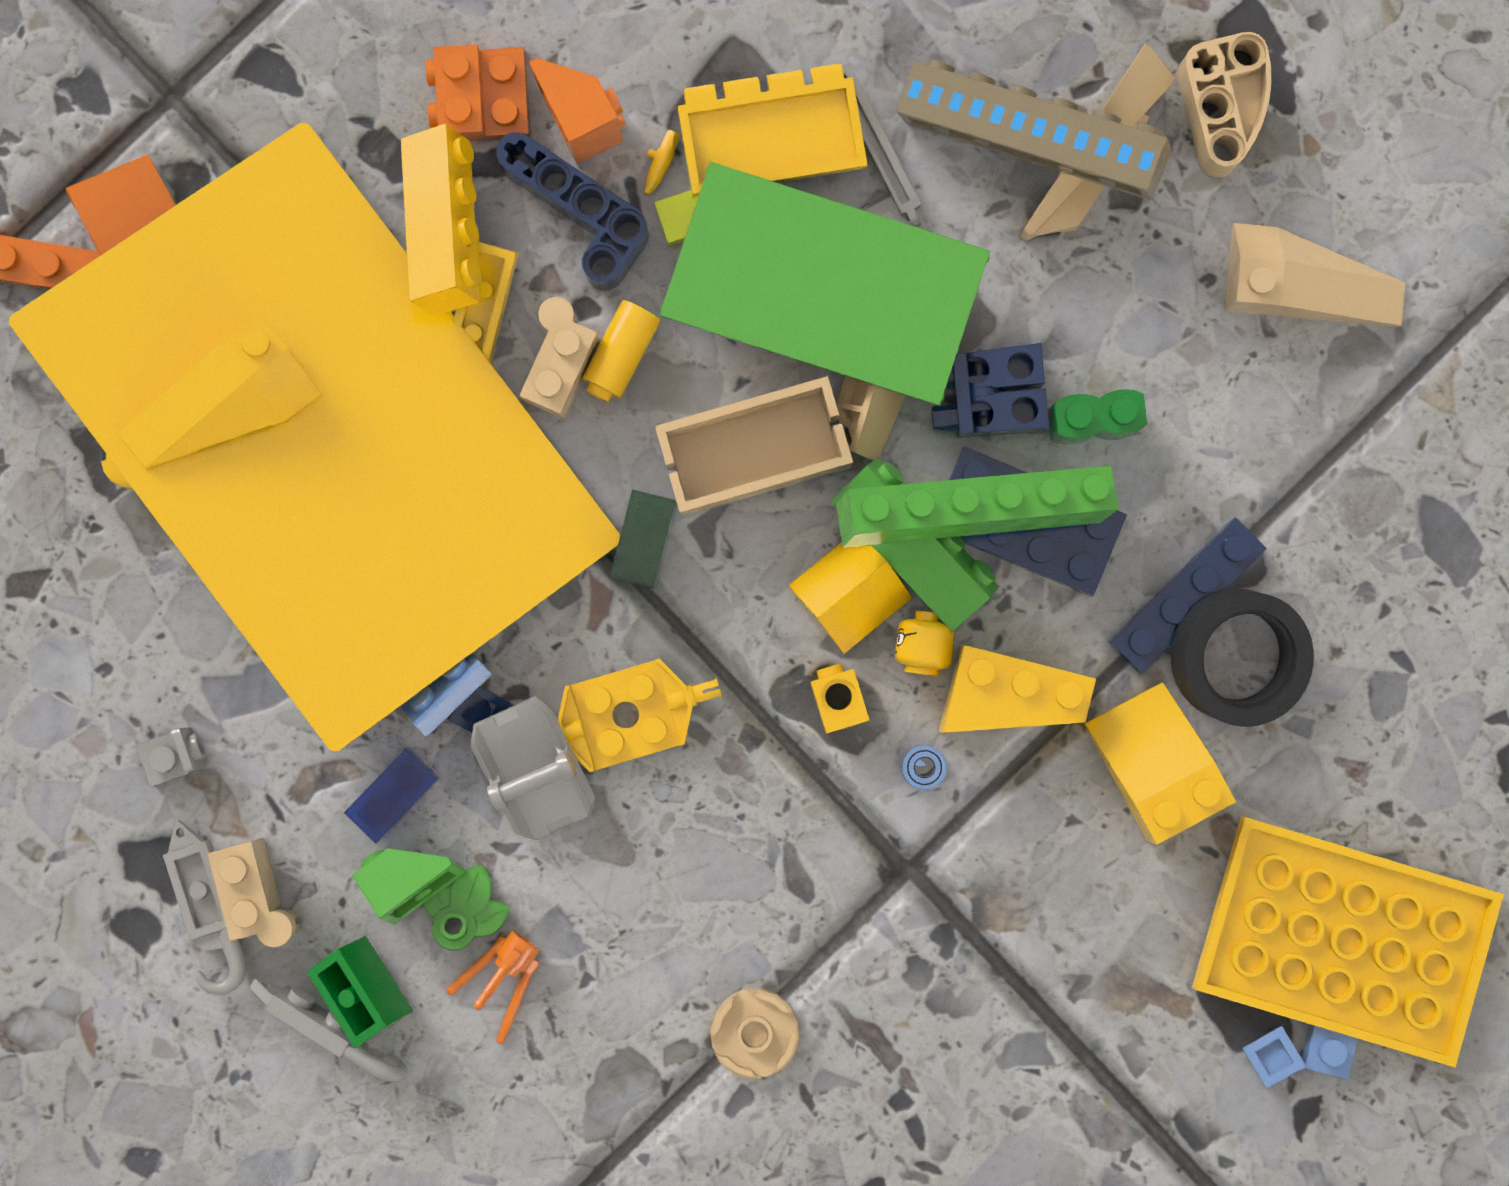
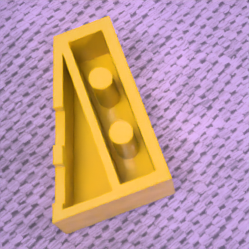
[938,645,1096,733]

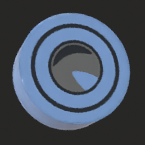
[901,745,947,790]

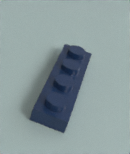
[1108,517,1267,674]

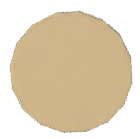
[710,988,799,1079]

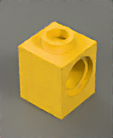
[810,663,869,733]

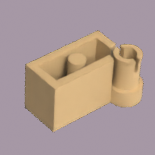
[519,296,601,420]
[207,838,300,948]

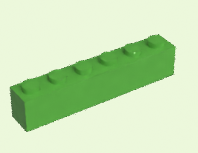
[836,465,1119,548]

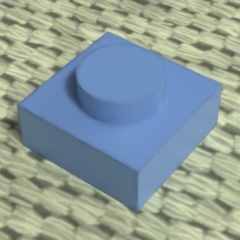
[1302,1024,1358,1079]
[1242,1026,1306,1089]

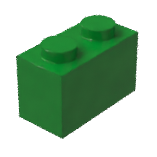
[306,936,413,1049]

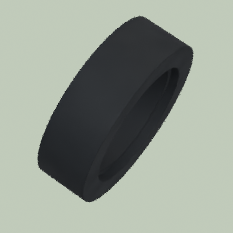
[1171,588,1314,727]

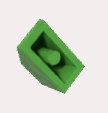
[352,848,466,925]

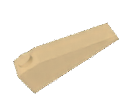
[1225,223,1405,327]

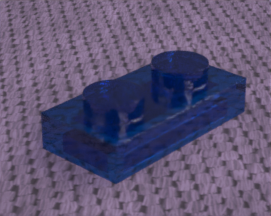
[344,748,440,844]

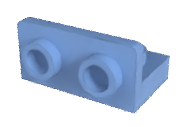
[400,653,492,737]

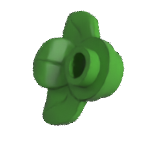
[423,866,510,951]

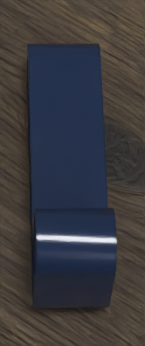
[496,133,649,290]

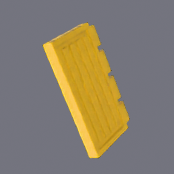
[678,63,867,197]

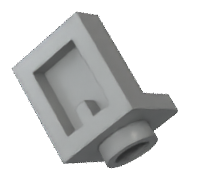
[136,727,206,787]

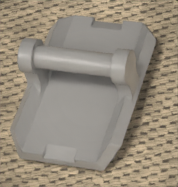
[471,697,595,840]

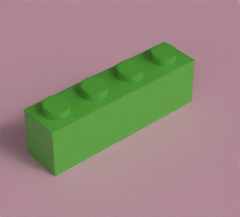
[831,457,999,632]

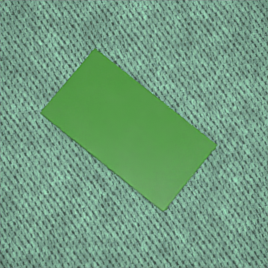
[660,162,990,406]

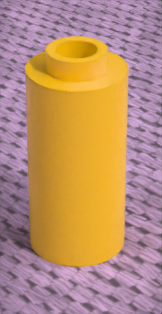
[581,300,661,403]

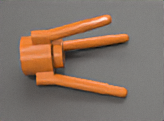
[446,930,541,1044]

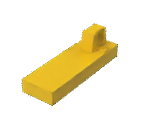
[453,241,519,363]

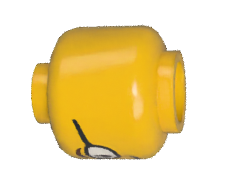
[895,611,956,676]

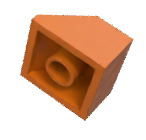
[529,58,626,164]

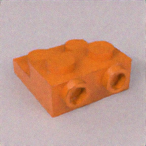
[426,44,530,142]

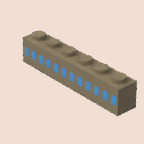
[896,60,1172,201]

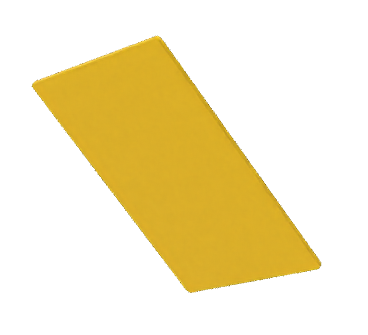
[9,123,620,752]

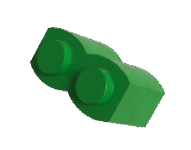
[1048,389,1147,445]

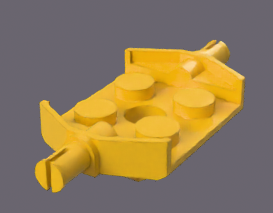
[558,658,722,772]

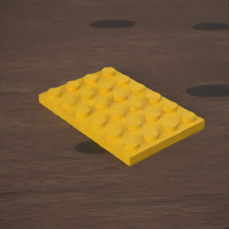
[1192,816,1504,1067]

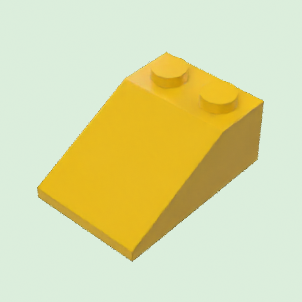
[1084,682,1236,845]

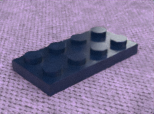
[949,446,1127,597]

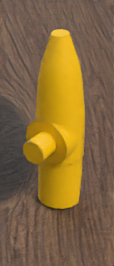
[644,130,681,195]

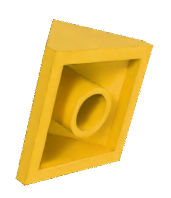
[788,542,912,654]

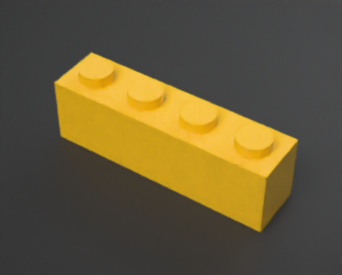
[401,123,482,316]

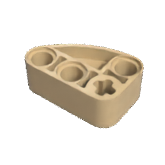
[1177,32,1271,177]

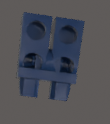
[931,343,1050,439]

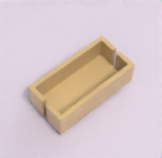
[655,376,853,517]

